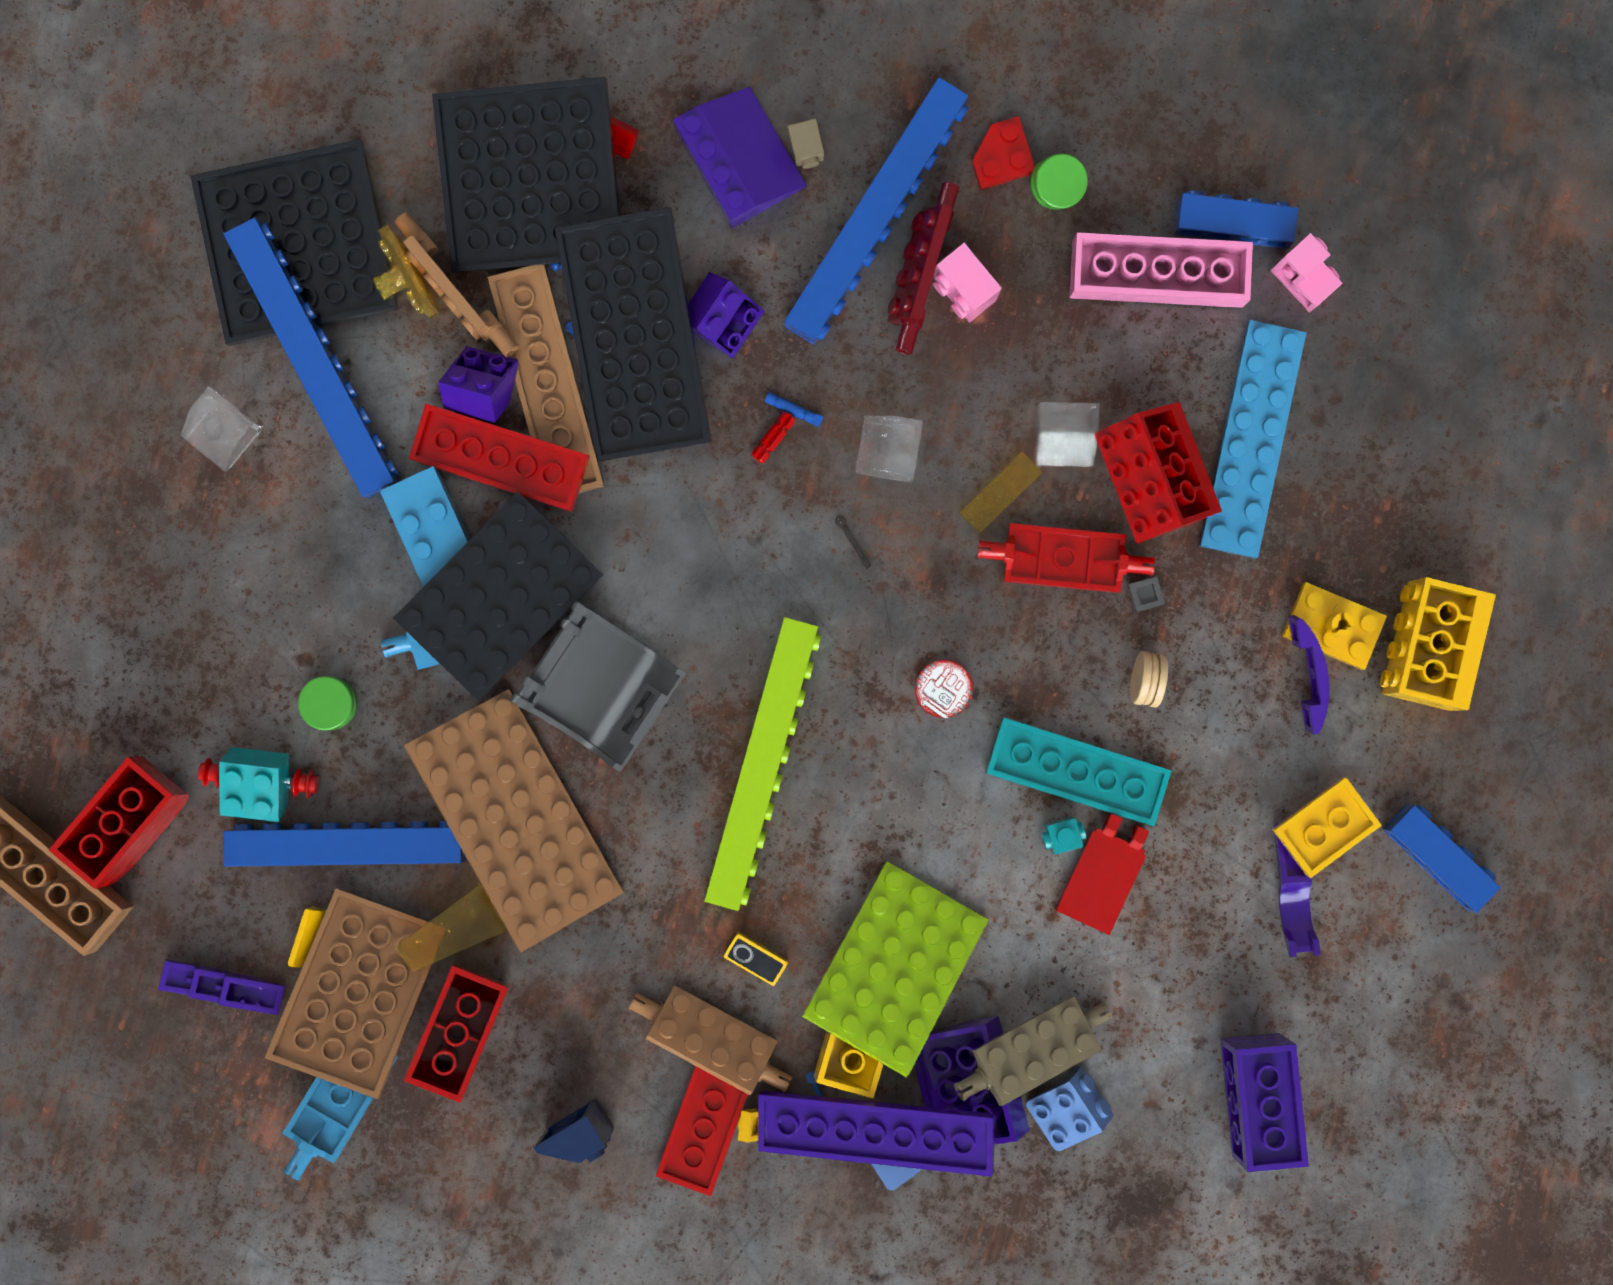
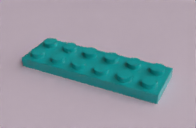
[985,717,1172,827]

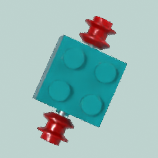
[198,747,320,822]

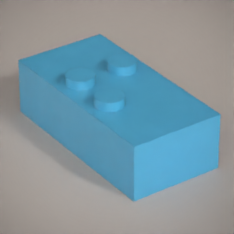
[380,466,471,587]

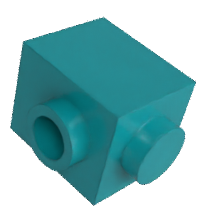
[1041,817,1086,855]

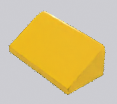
[288,906,326,968]

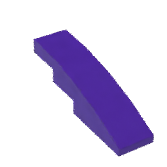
[158,959,285,1015]

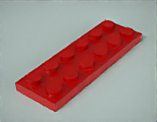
[409,404,590,512]

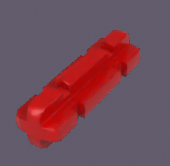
[751,411,795,464]

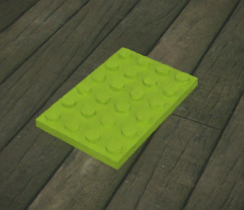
[802,861,988,1077]

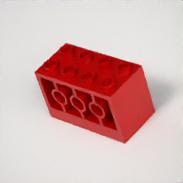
[1094,402,1222,544]

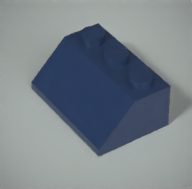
[534,1098,614,1163]

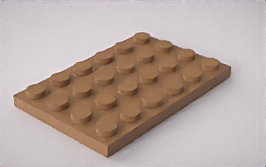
[265,889,447,1099]

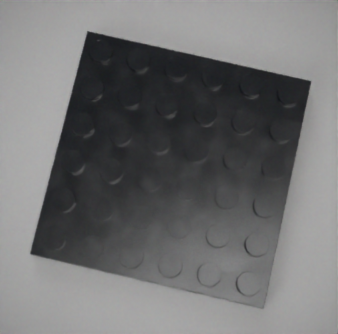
[432,77,620,273]
[190,139,398,346]

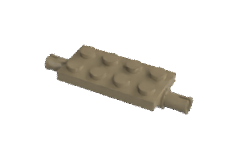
[954,996,1112,1106]

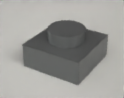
[1127,576,1165,613]

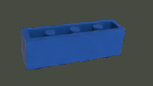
[1173,190,1299,249]
[1382,804,1501,913]

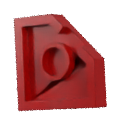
[972,116,1035,191]

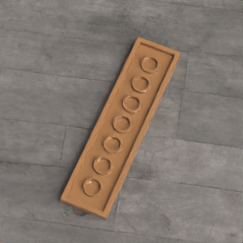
[487,265,605,494]

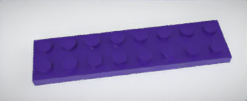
[758,1091,995,1177]

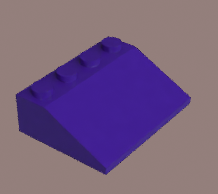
[673,87,807,229]
[914,1015,1030,1144]

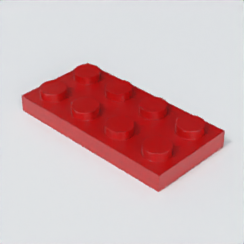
[656,1066,748,1197]

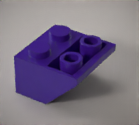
[688,272,764,359]
[438,346,519,422]

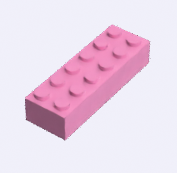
[1069,233,1253,308]

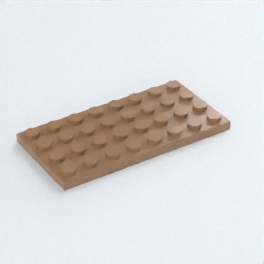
[404,689,623,953]

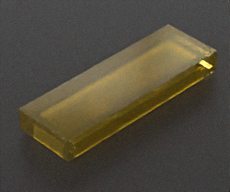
[959,452,1042,534]

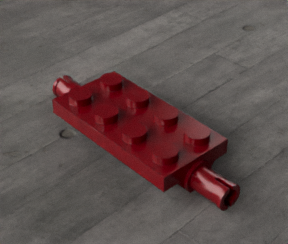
[887,182,960,355]

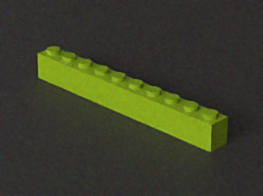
[704,617,822,911]

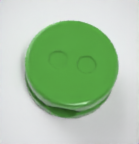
[1030,153,1088,210]
[298,676,357,730]

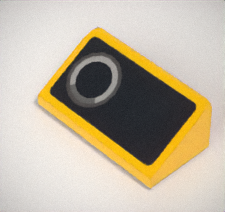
[723,931,789,986]

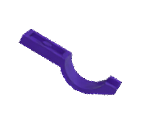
[1274,824,1321,958]

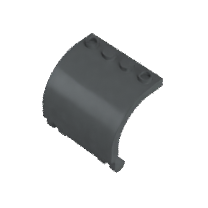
[510,601,686,772]

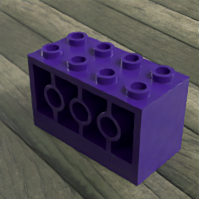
[1220,1033,1309,1172]

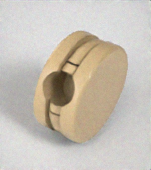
[1130,651,1168,708]

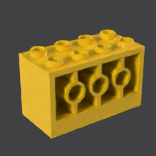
[1380,577,1496,711]

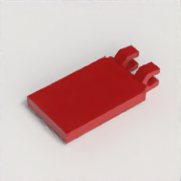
[1055,813,1149,936]

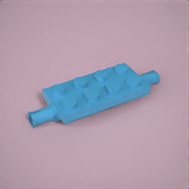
[282,1056,398,1181]

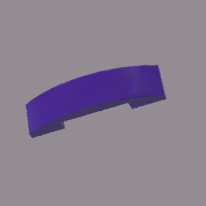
[1288,615,1329,735]

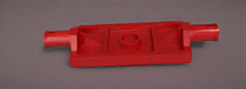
[977,523,1155,593]

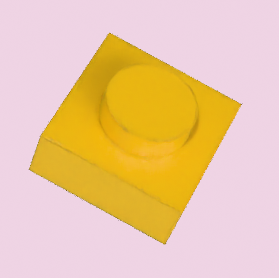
[738,1108,758,1143]

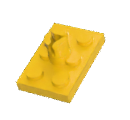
[1282,582,1387,670]
[1272,777,1382,878]

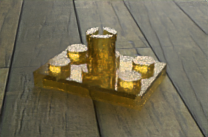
[373,225,441,320]

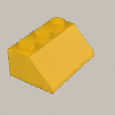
[814,1031,883,1099]

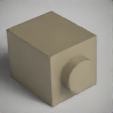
[788,119,824,169]

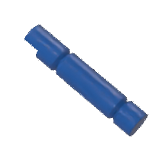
[764,392,823,427]

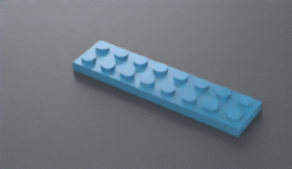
[1199,320,1307,559]

